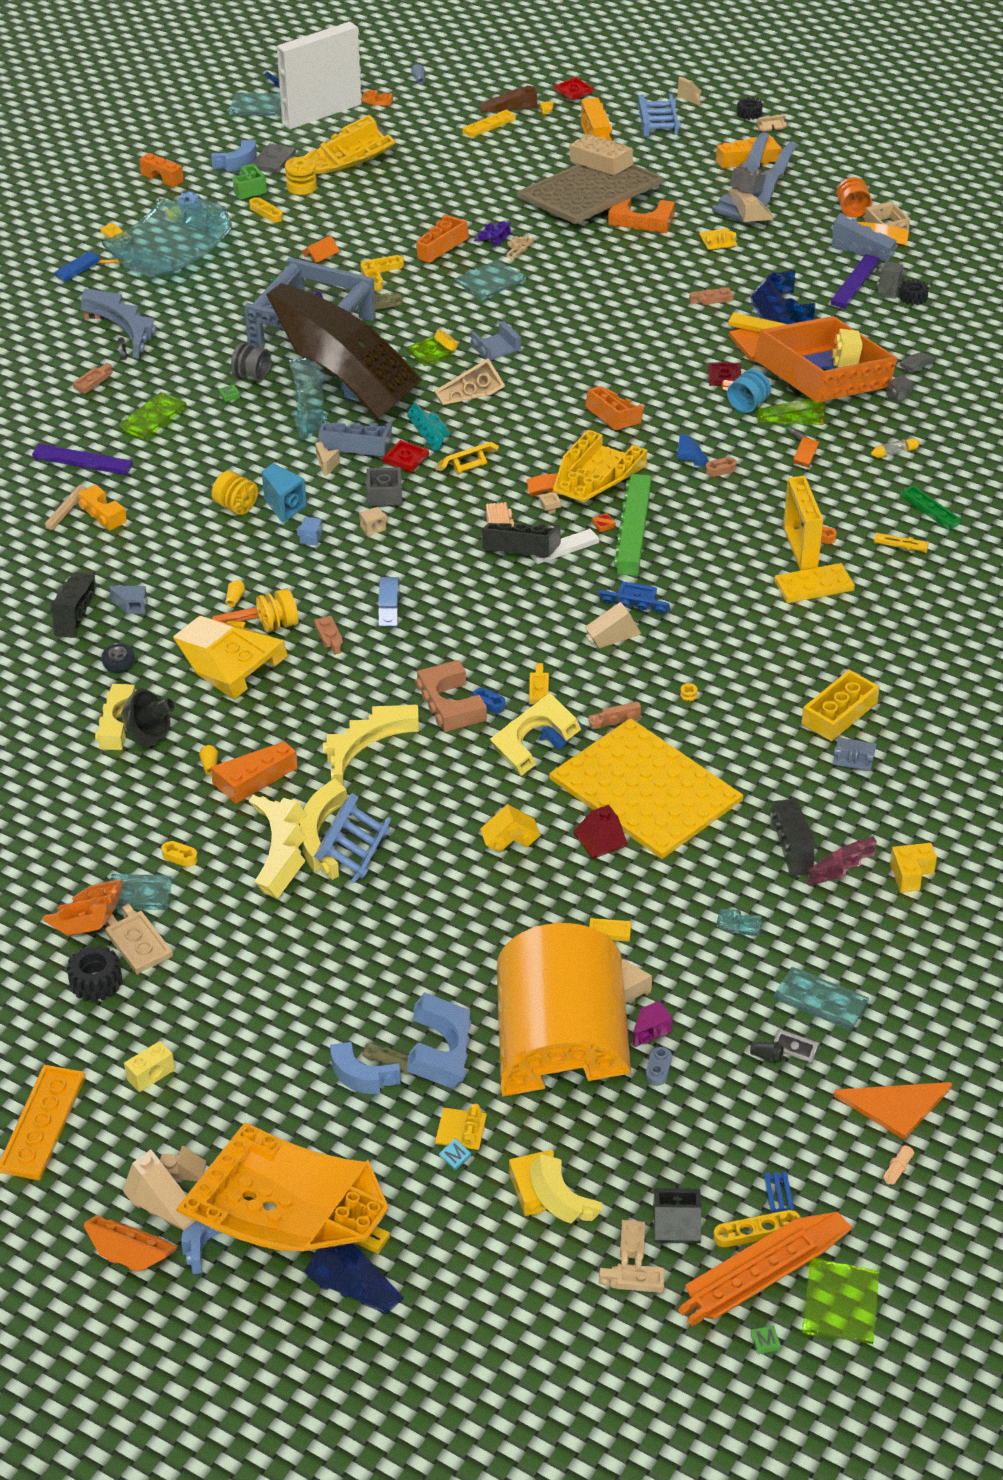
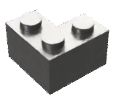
[730,166,766,194]
[876,261,906,299]

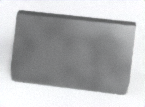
[774,1029,820,1063]

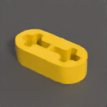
[434,329,459,351]
[161,841,198,867]

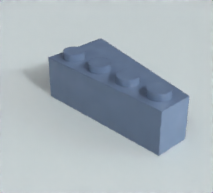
[831,213,897,261]
[319,423,392,457]

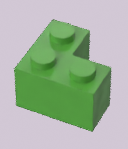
[232,163,267,200]

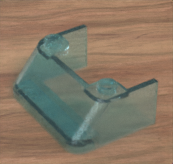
[289,358,327,440]

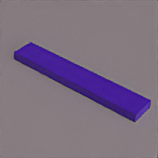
[831,254,880,309]
[32,444,133,475]

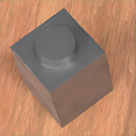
[886,375,914,403]

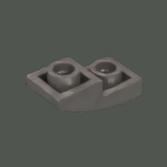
[899,352,934,373]

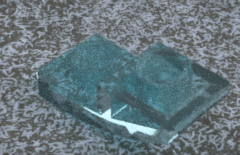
[716,909,763,936]

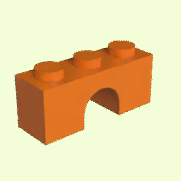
[139,153,184,188]

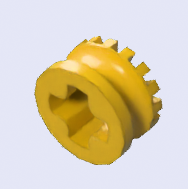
[680,683,697,702]

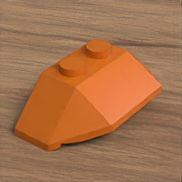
[84,1215,177,1271]

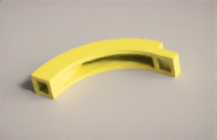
[300,779,347,880]

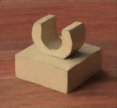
[539,492,561,514]

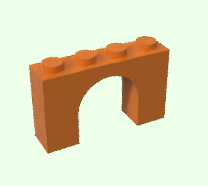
[608,198,675,233]

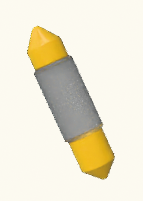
[871,438,920,458]

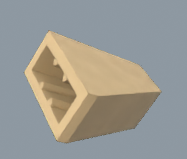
[585,602,641,648]

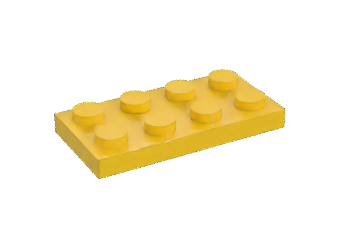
[774,563,855,603]

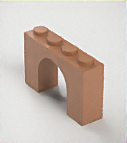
[415,660,487,732]

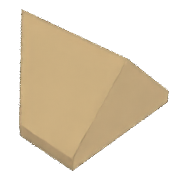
[678,77,702,105]

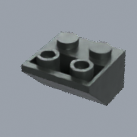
[653,1188,701,1243]

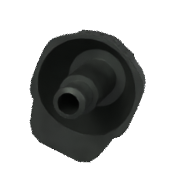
[121,688,175,747]

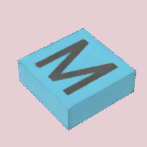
[439,1138,471,1171]

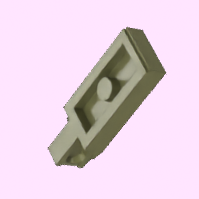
[375,293,403,310]
[362,1043,413,1075]

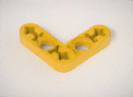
[361,255,404,291]

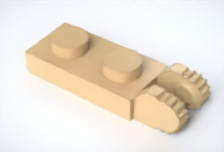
[620,1220,645,1268]

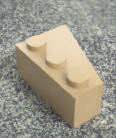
[622,959,652,1004]

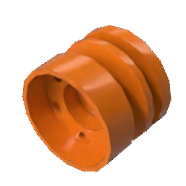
[836,177,872,218]

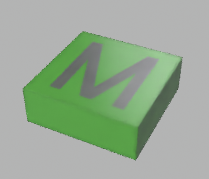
[219,385,240,402]
[751,1326,781,1354]

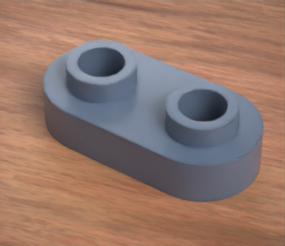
[646,1047,672,1086]

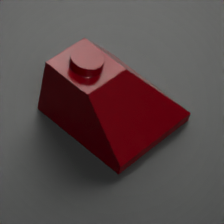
[573,804,628,859]

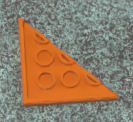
[834,1082,952,1140]

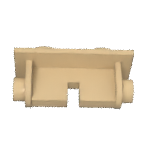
[756,114,787,132]

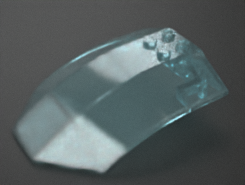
[102,198,232,277]

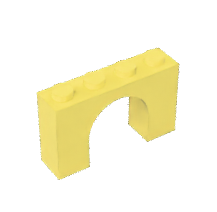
[490,693,581,776]

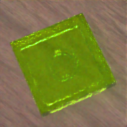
[407,336,452,366]

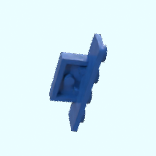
[598,581,670,613]

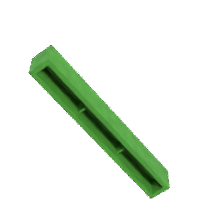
[614,474,651,576]

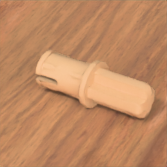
[883,1146,914,1185]

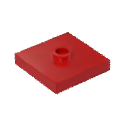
[554,77,594,101]
[382,440,429,472]

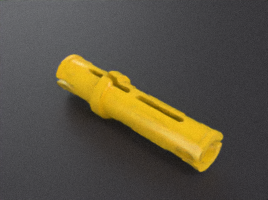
[874,532,929,553]

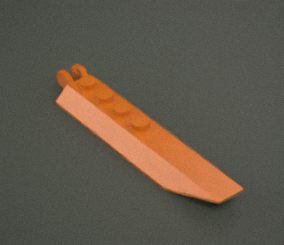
[678,1212,852,1326]

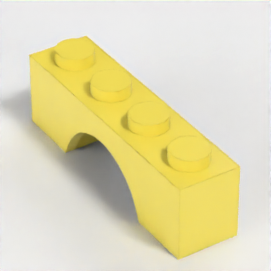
[95,684,135,750]

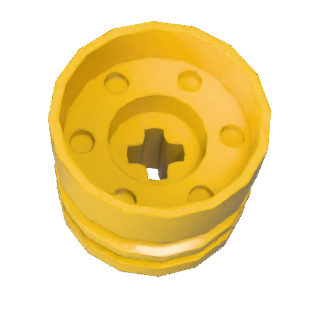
[285,157,317,195]
[212,470,258,515]
[256,588,298,633]

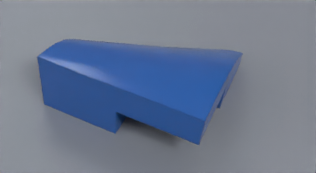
[677,433,709,466]

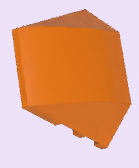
[42,879,123,936]

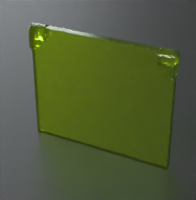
[802,1258,879,1344]

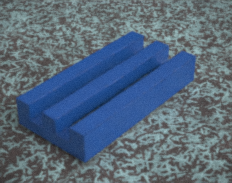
[764,1171,794,1214]

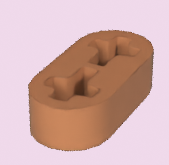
[705,457,737,477]

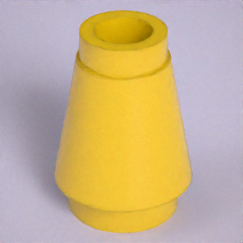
[225,580,245,607]
[199,745,218,775]

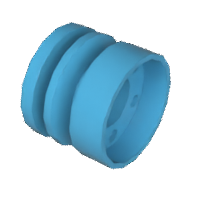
[727,369,771,413]

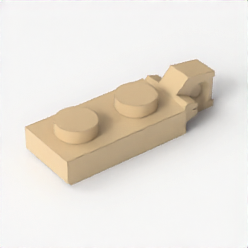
[599,1264,665,1293]

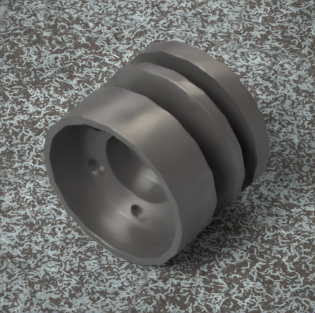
[231,342,271,382]

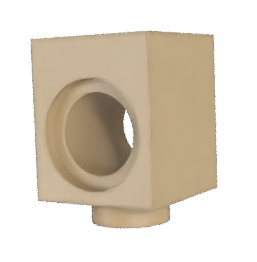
[359,507,388,536]

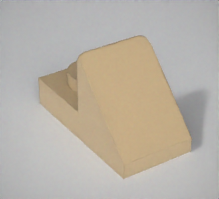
[315,442,340,476]
[160,1146,206,1181]

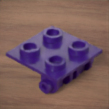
[473,221,512,246]

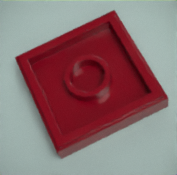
[708,362,741,386]

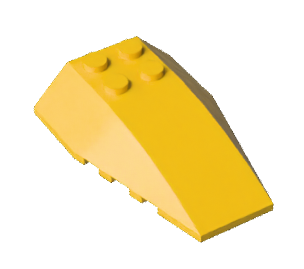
[303,115,395,174]

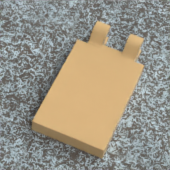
[105,904,173,975]

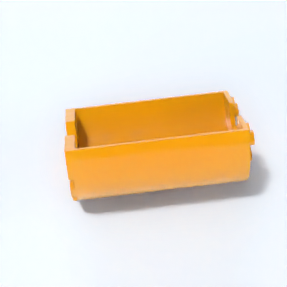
[497,922,631,1096]

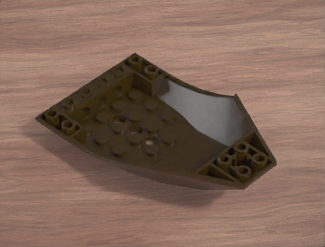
[266,283,422,419]

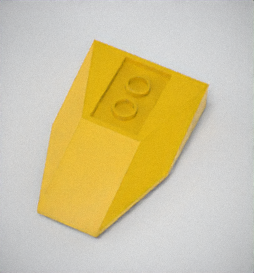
[553,430,647,502]
[173,616,288,700]

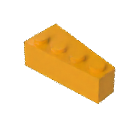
[716,135,782,168]

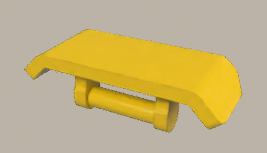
[435,442,499,474]

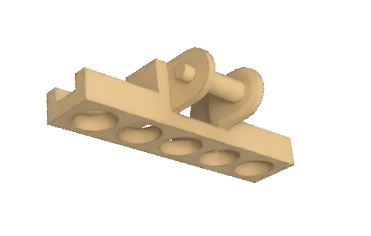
[507,235,534,260]

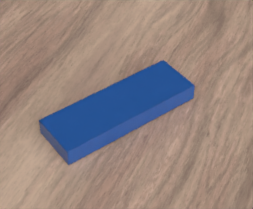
[54,251,100,282]

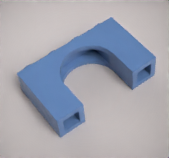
[407,992,471,1089]

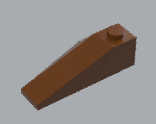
[479,85,537,113]

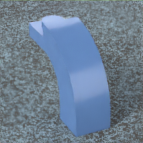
[211,140,257,172]
[379,577,400,627]
[330,1042,401,1094]
[181,1221,221,1274]

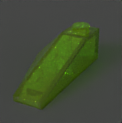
[757,398,825,425]

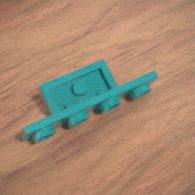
[407,403,451,451]

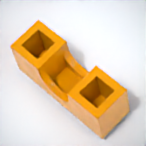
[78,484,127,531]

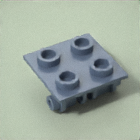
[832,737,876,771]

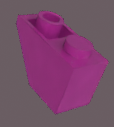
[633,1001,673,1047]

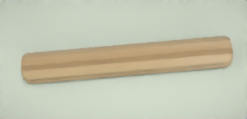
[45,485,86,530]

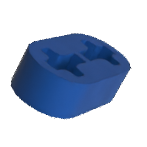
[473,688,505,713]

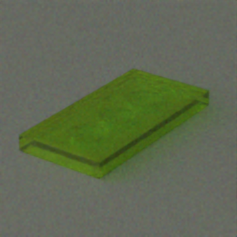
[119,392,187,440]

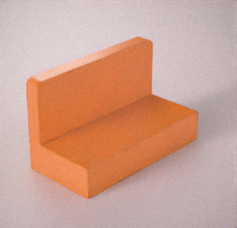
[301,235,339,263]

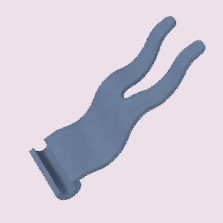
[712,132,797,225]

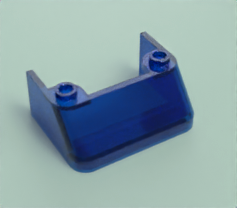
[751,270,816,324]

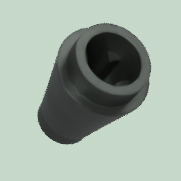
[750,1042,784,1063]

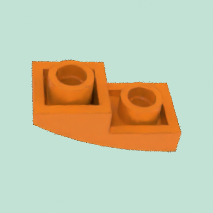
[361,90,394,106]
[793,436,819,468]
[526,474,558,496]

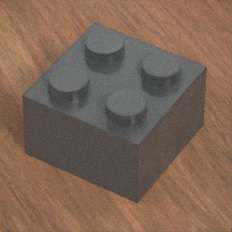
[367,467,402,506]

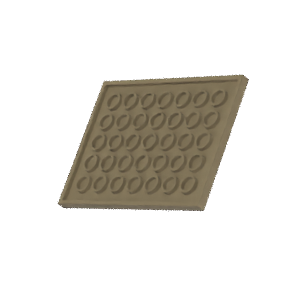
[517,164,664,224]

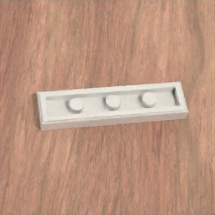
[530,529,599,564]

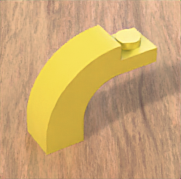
[531,1154,602,1224]

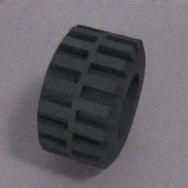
[66,945,122,1002]

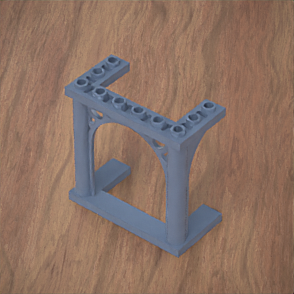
[244,257,376,348]

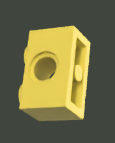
[124,1041,175,1092]

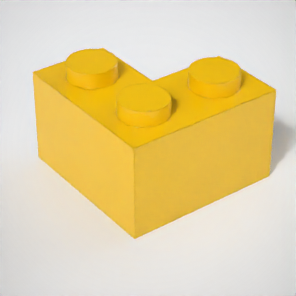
[480,804,541,853]
[890,843,937,893]

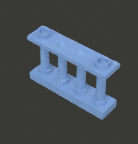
[638,94,681,136]
[314,793,391,883]

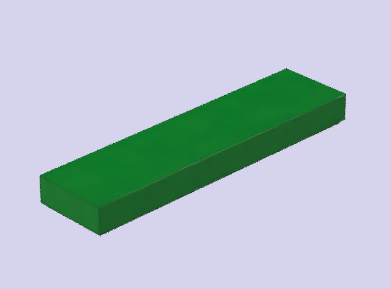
[900,485,962,530]

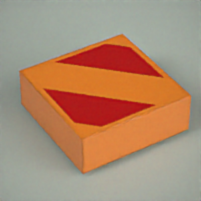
[592,513,615,532]

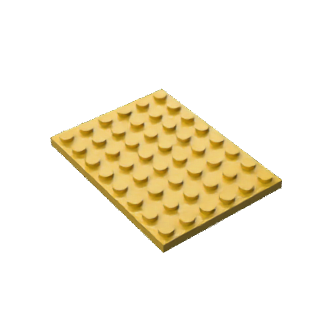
[549,719,743,859]

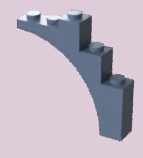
[81,288,156,358]

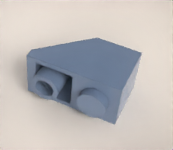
[109,586,148,614]

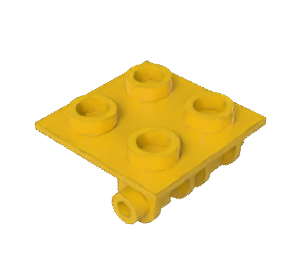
[699,228,737,250]
[435,1104,487,1150]

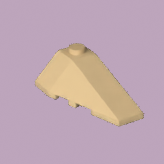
[729,189,773,222]
[434,358,505,405]
[123,1150,196,1231]

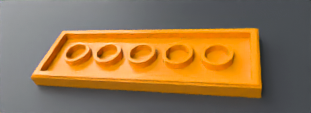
[0,1065,86,1181]

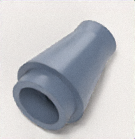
[411,64,425,84]

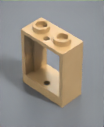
[864,201,910,230]

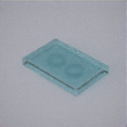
[110,874,173,910]

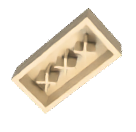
[569,134,633,175]

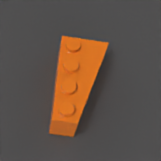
[416,214,469,263]
[211,741,298,804]

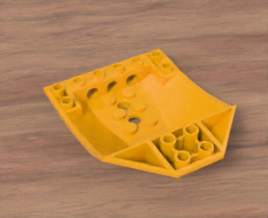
[176,1122,389,1251]

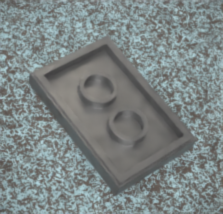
[251,143,296,174]

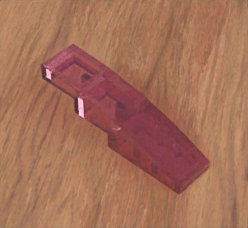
[807,836,877,886]

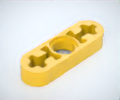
[249,198,283,222]

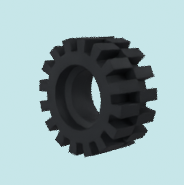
[737,97,763,120]
[899,279,929,306]

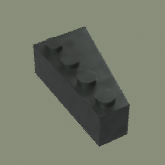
[482,523,561,558]
[50,572,96,638]
[770,799,815,876]

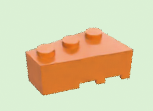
[585,386,644,430]

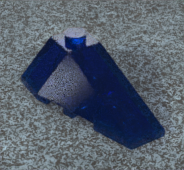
[304,1243,403,1314]

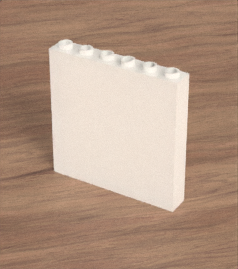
[277,22,362,129]

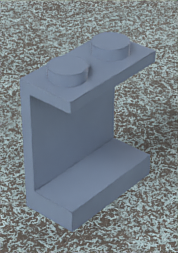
[470,321,521,361]

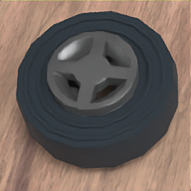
[102,644,135,672]

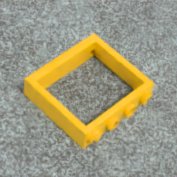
[783,476,823,571]

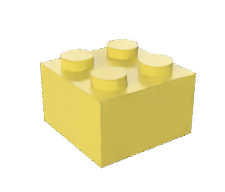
[831,329,863,368]

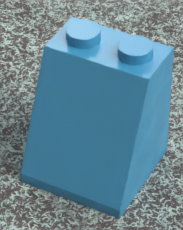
[262,463,306,523]

